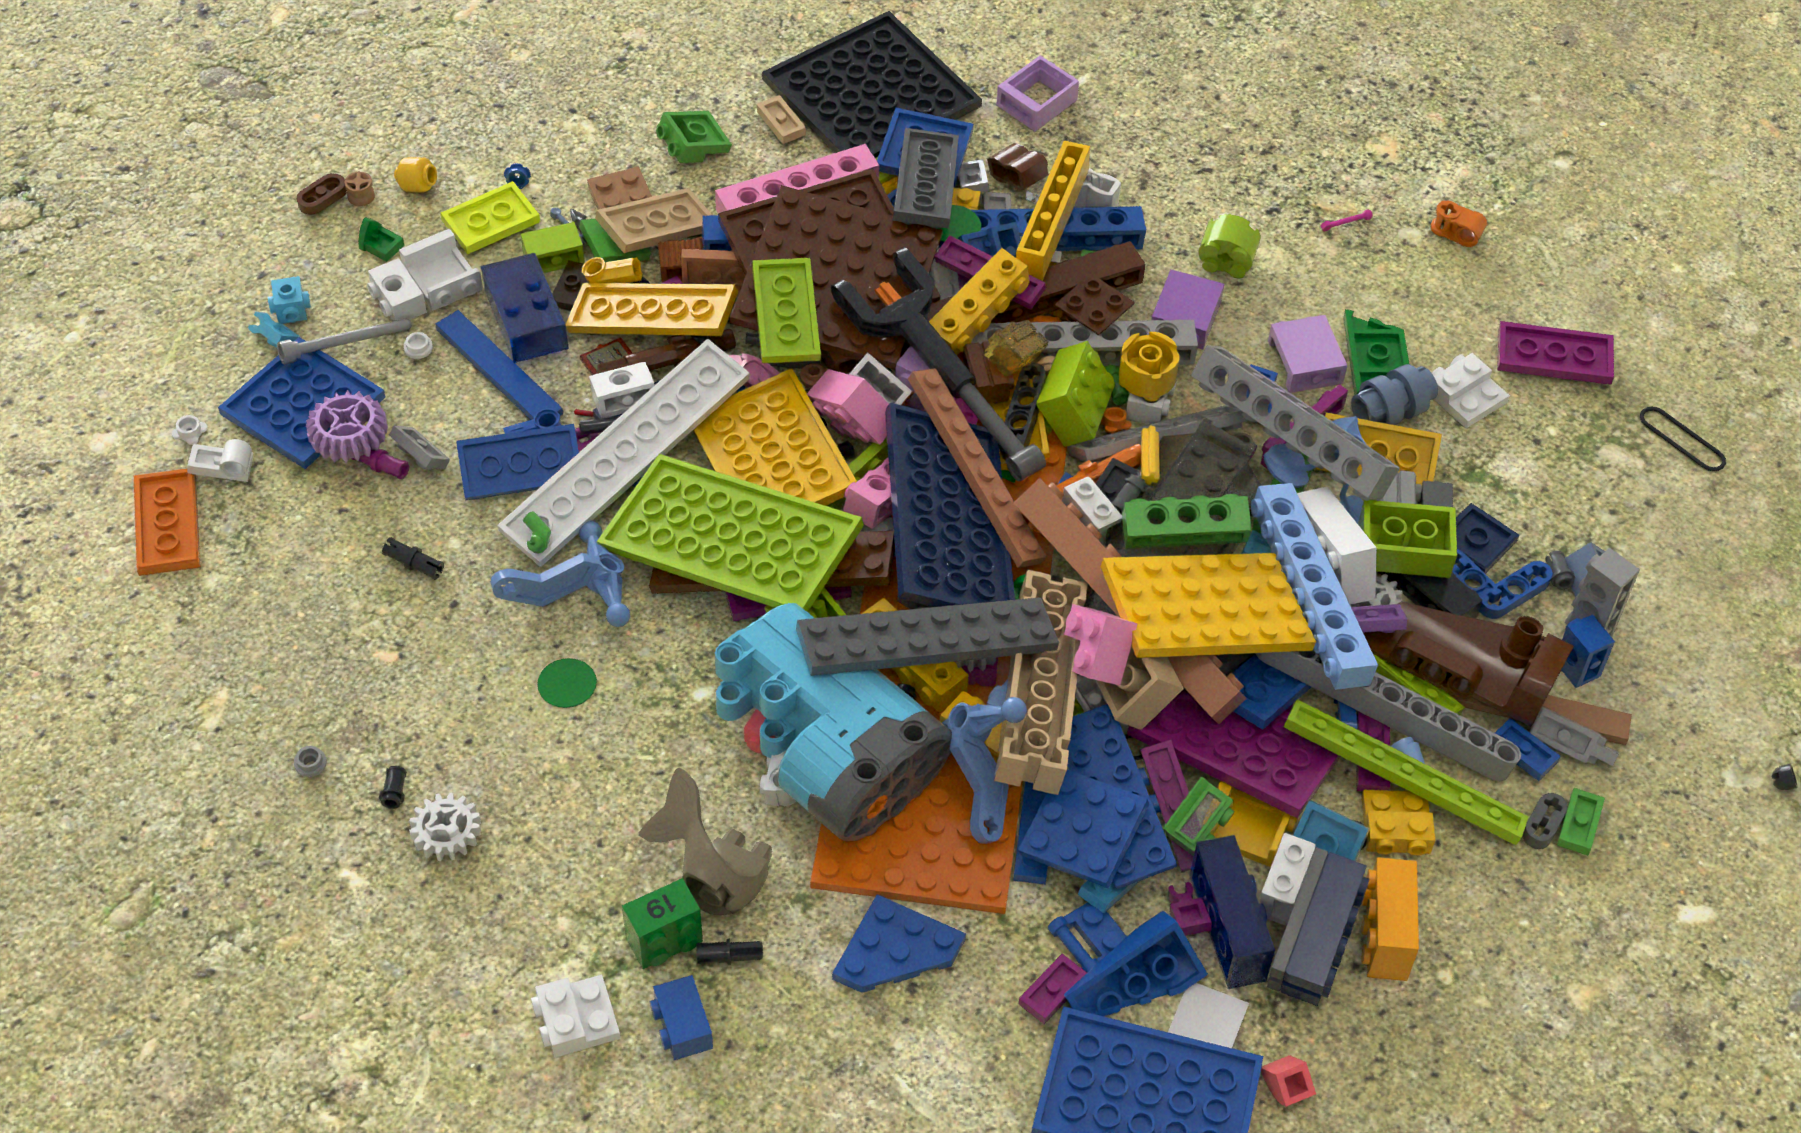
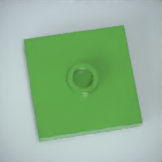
[579,219,651,263]

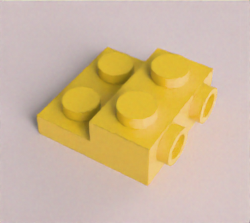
[1361,790,1436,856]

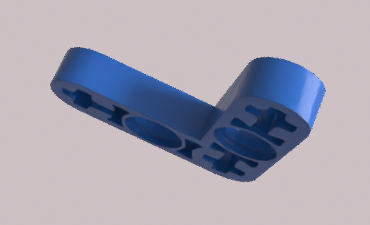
[1452,549,1553,619]

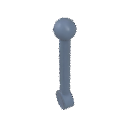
[550,208,586,244]

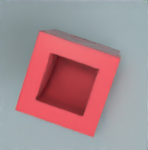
[1261,1055,1316,1107]

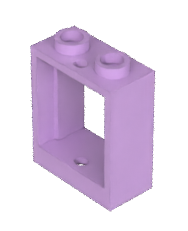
[996,55,1079,131]

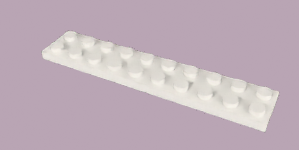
[497,339,750,567]

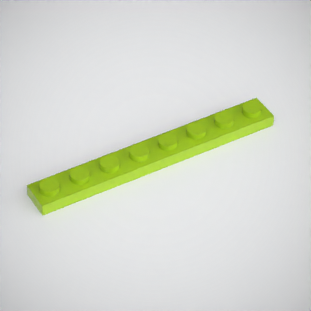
[1283,699,1529,845]

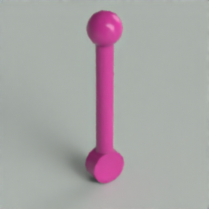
[1320,209,1373,232]

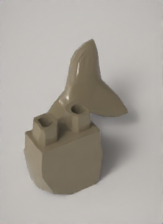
[639,768,772,915]

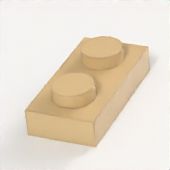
[757,95,806,144]

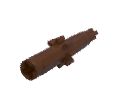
[596,329,736,374]

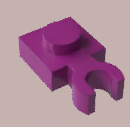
[1168,882,1212,936]

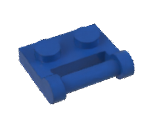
[1048,902,1127,973]

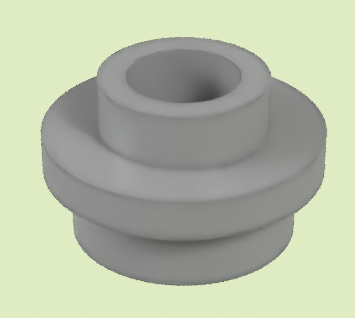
[294,746,327,777]

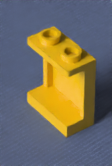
[1201,781,1298,867]

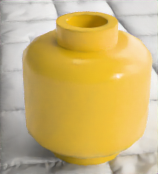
[394,157,437,193]

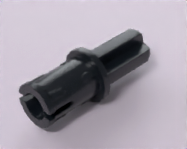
[696,938,763,965]

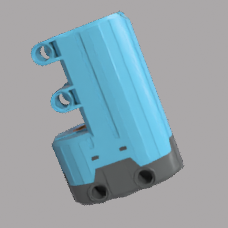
[715,603,952,842]

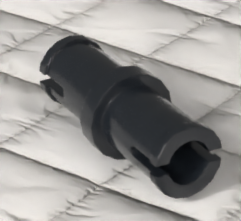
[382,537,444,580]

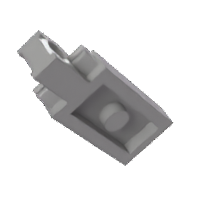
[1530,706,1619,766]

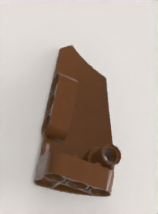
[1364,601,1574,727]

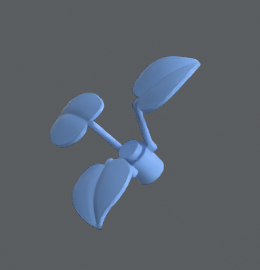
[1264,416,1366,524]

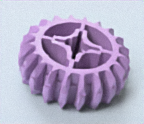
[306,390,388,463]

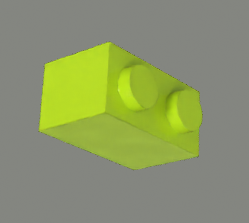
[520,222,585,276]

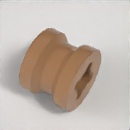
[345,171,375,206]

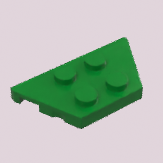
[1343,309,1410,395]

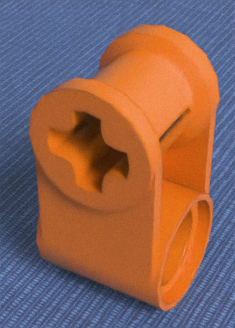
[1430,201,1487,247]

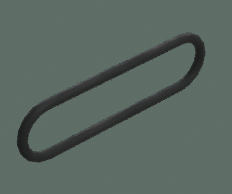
[1640,406,1726,471]

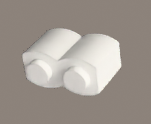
[1074,168,1121,208]

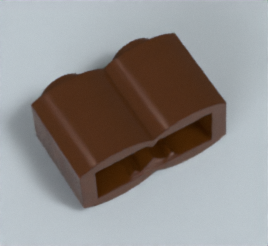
[987,143,1049,190]

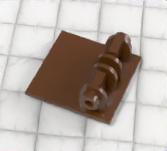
[1055,274,1135,335]

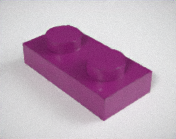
[1018,954,1087,1024]

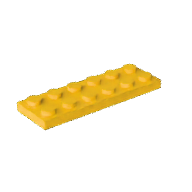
[565,283,738,336]

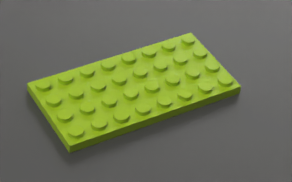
[596,454,864,612]

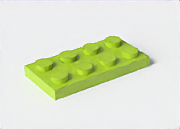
[752,258,821,363]

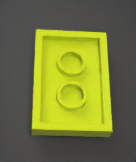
[440,181,540,255]

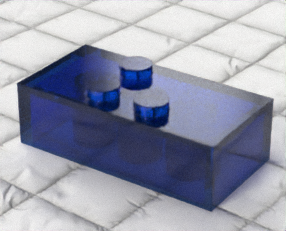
[480,253,569,363]
[1189,835,1275,989]

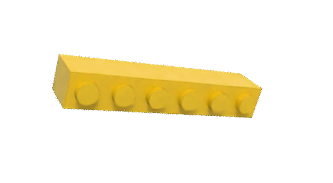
[1016,140,1090,281]

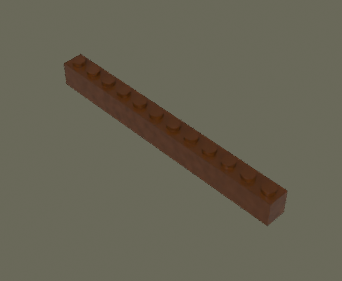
[821,241,1146,374]

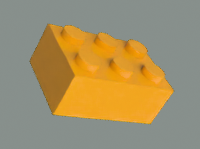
[1361,857,1419,981]

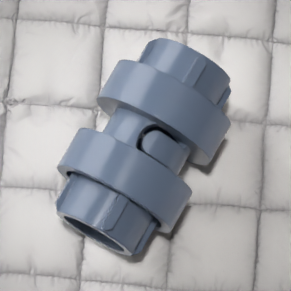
[1351,364,1438,425]

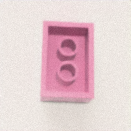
[807,369,889,445]

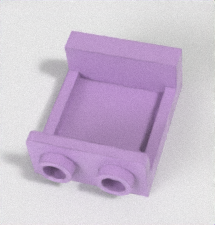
[1268,315,1347,393]

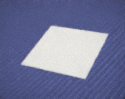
[1168,983,1249,1048]

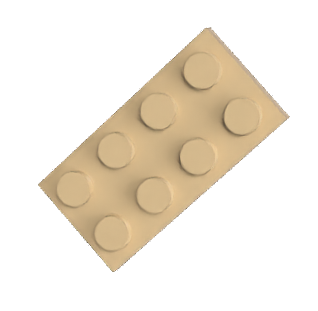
[595,188,712,253]

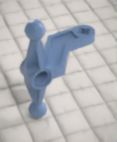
[490,521,630,627]
[942,697,1027,844]

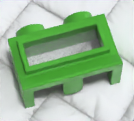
[1163,776,1235,857]

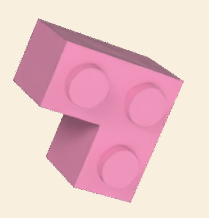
[1064,604,1137,685]

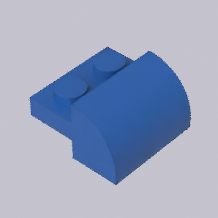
[958,222,1021,280]

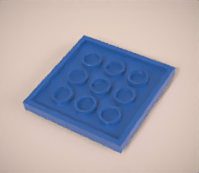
[218,337,386,469]

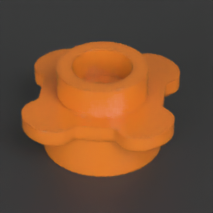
[1100,407,1131,433]

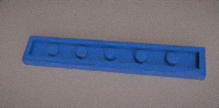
[435,310,563,420]

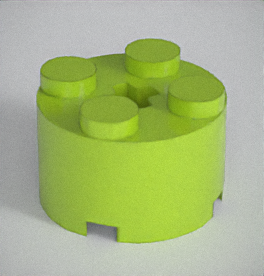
[1198,214,1261,279]

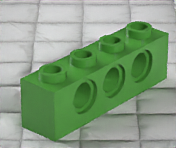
[1122,494,1252,549]

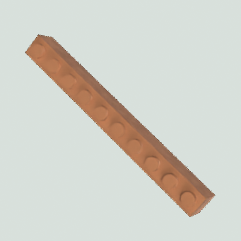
[1014,478,1247,724]

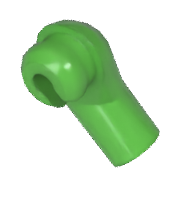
[523,511,551,554]

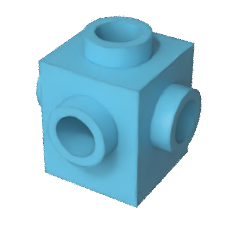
[268,276,311,324]

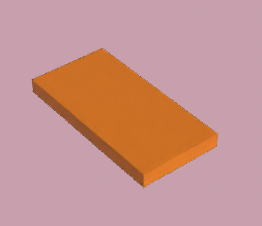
[133,468,201,576]

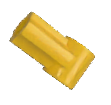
[582,257,642,283]

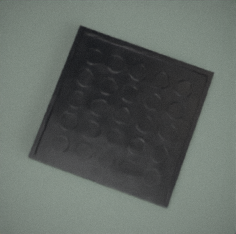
[762,11,982,158]

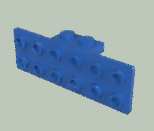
[1067,704,1177,889]

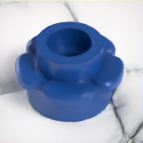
[504,163,531,189]

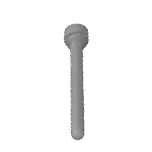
[277,319,412,364]

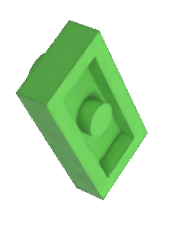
[1557,788,1605,856]

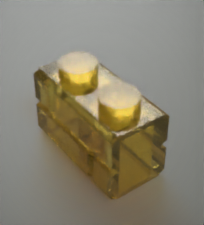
[984,320,1049,377]

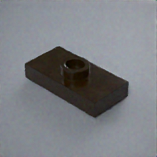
[549,260,588,311]

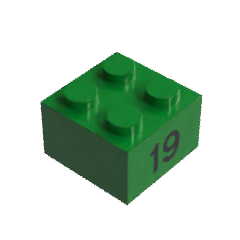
[622,878,703,969]

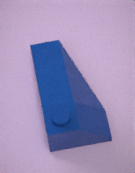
[1064,911,1208,1016]

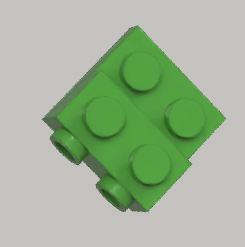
[656,111,732,163]

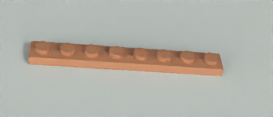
[908,368,1047,568]

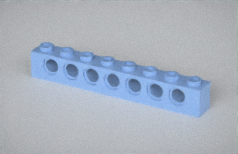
[1251,483,1378,690]

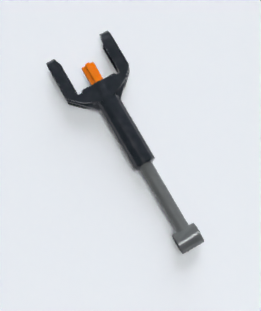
[831,247,1046,481]

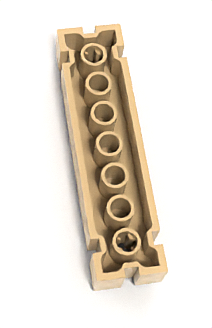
[994,570,1088,795]

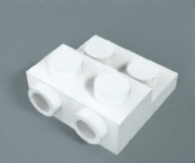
[1432,353,1510,428]
[531,974,621,1058]

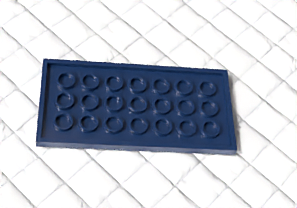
[885,402,1015,607]

